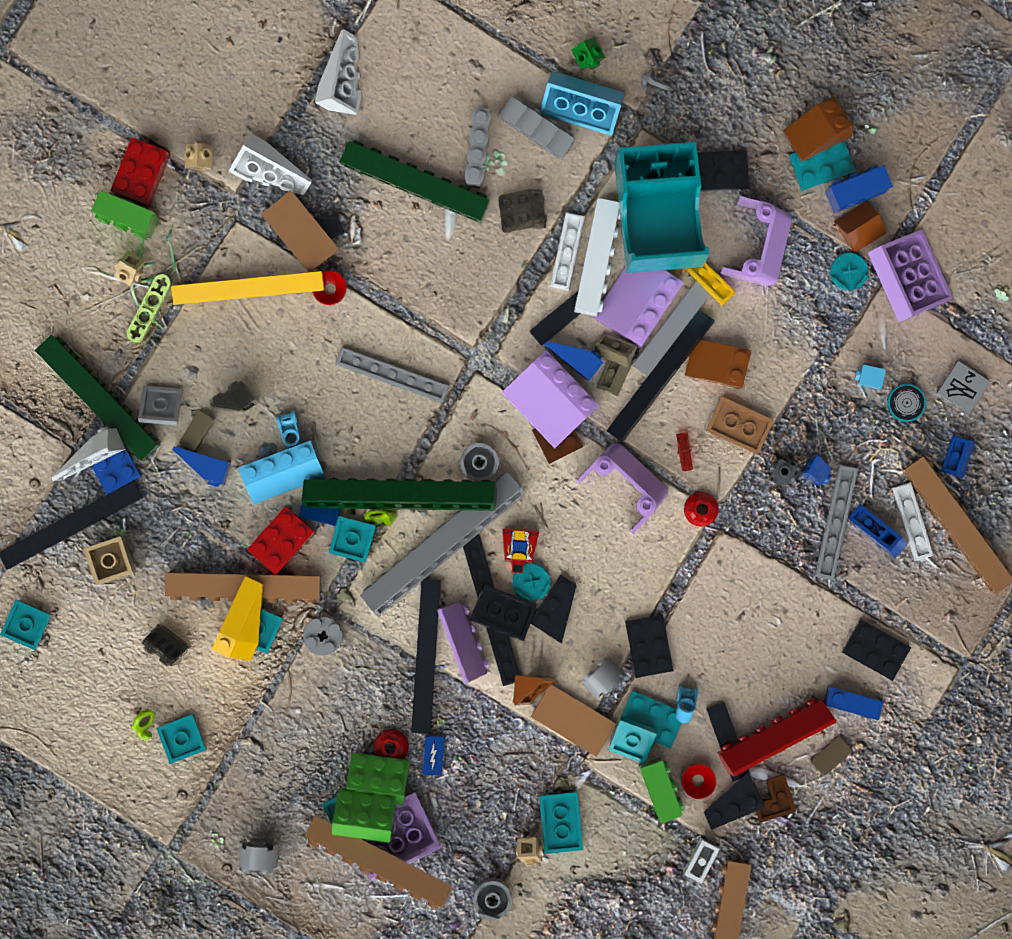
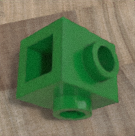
[571,38,606,70]

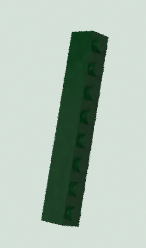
[339,140,490,224]
[34,335,160,462]

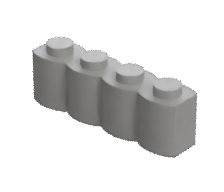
[499,97,575,160]
[465,107,491,188]

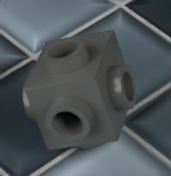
[769,458,798,487]

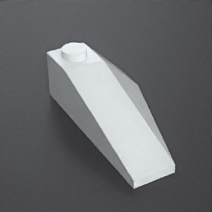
[315,29,361,115]
[229,132,312,195]
[52,427,125,481]

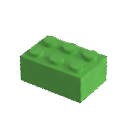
[91,190,159,239]
[346,752,409,805]
[638,757,685,824]
[332,789,397,843]

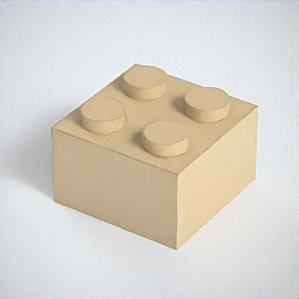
[84,536,136,585]

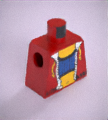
[502,529,539,574]

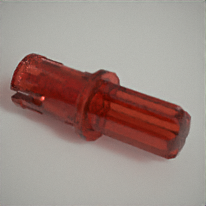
[676,433,693,471]

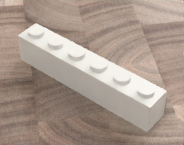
[574,198,621,317]

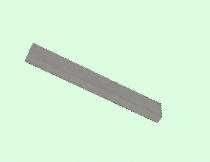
[632,281,710,377]
[335,347,450,403]
[814,464,858,580]

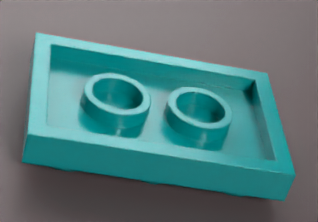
[788,140,856,192]
[617,690,681,749]
[539,792,583,854]

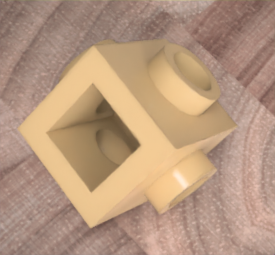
[185,141,213,171]
[114,251,145,286]
[516,836,545,866]

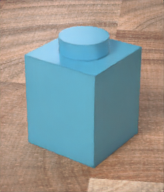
[855,365,886,390]

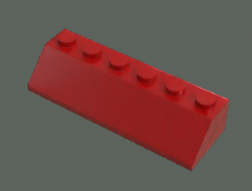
[717,698,837,776]

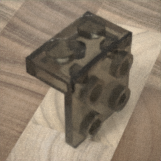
[498,189,547,233]

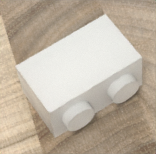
[683,837,720,884]

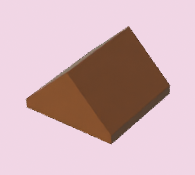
[834,201,887,253]
[513,675,557,706]

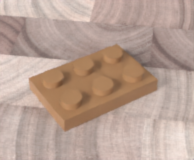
[705,396,774,455]

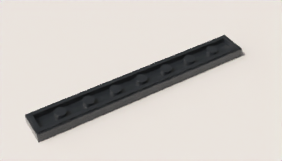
[607,310,715,443]
[0,481,143,570]
[463,534,520,686]
[411,579,441,734]

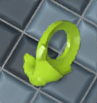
[364,509,397,526]
[130,709,155,740]

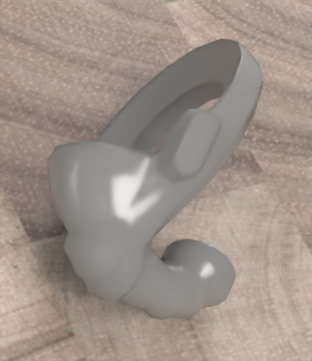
[641,70,672,94]

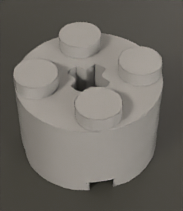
[460,443,499,482]
[303,616,344,656]
[583,658,627,702]
[239,838,279,874]
[473,878,512,920]

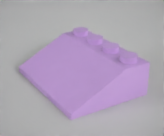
[868,229,954,322]
[593,267,684,349]
[502,350,599,448]
[438,601,489,684]
[362,792,442,882]

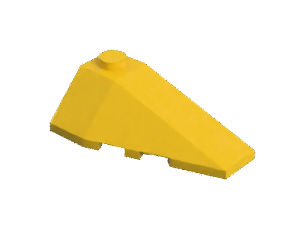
[212,576,263,661]

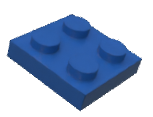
[92,443,142,495]

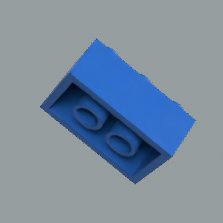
[825,164,893,214]

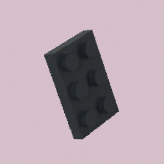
[697,150,749,192]
[470,584,537,641]
[625,614,673,678]
[841,619,911,681]

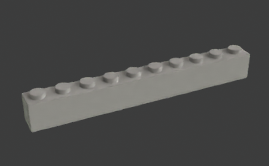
[360,472,526,617]

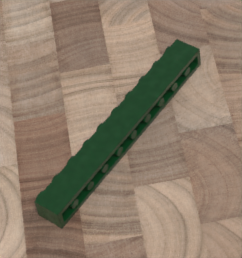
[302,478,497,511]

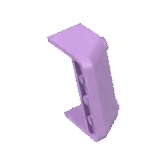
[719,196,791,286]
[576,443,668,534]

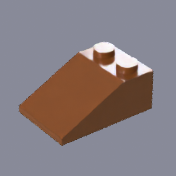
[783,96,853,162]
[685,340,752,389]

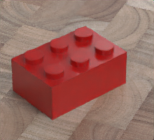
[110,137,170,208]
[247,506,316,575]

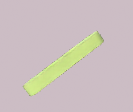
[127,274,172,343]

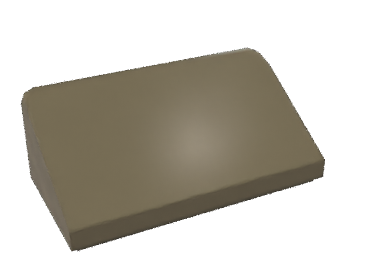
[594,332,637,367]
[597,360,632,396]
[179,410,215,452]
[810,735,853,777]

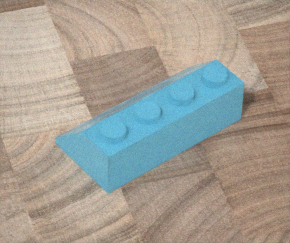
[540,71,625,136]
[238,441,325,504]

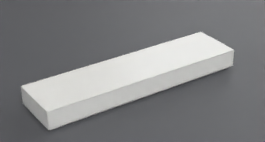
[550,212,585,291]
[892,482,934,561]

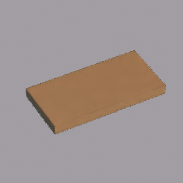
[261,190,339,272]
[531,685,616,757]

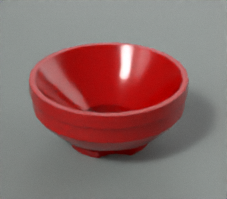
[312,270,347,306]
[684,492,719,527]
[374,729,409,760]
[681,764,717,799]

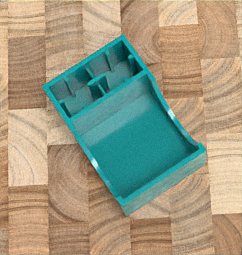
[614,142,709,273]

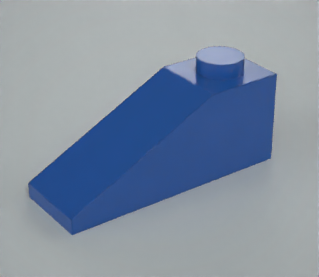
[543,341,604,380]
[172,446,231,487]
[800,455,832,486]
[848,504,907,559]
[823,686,884,720]

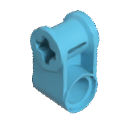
[276,410,301,448]
[675,685,698,723]

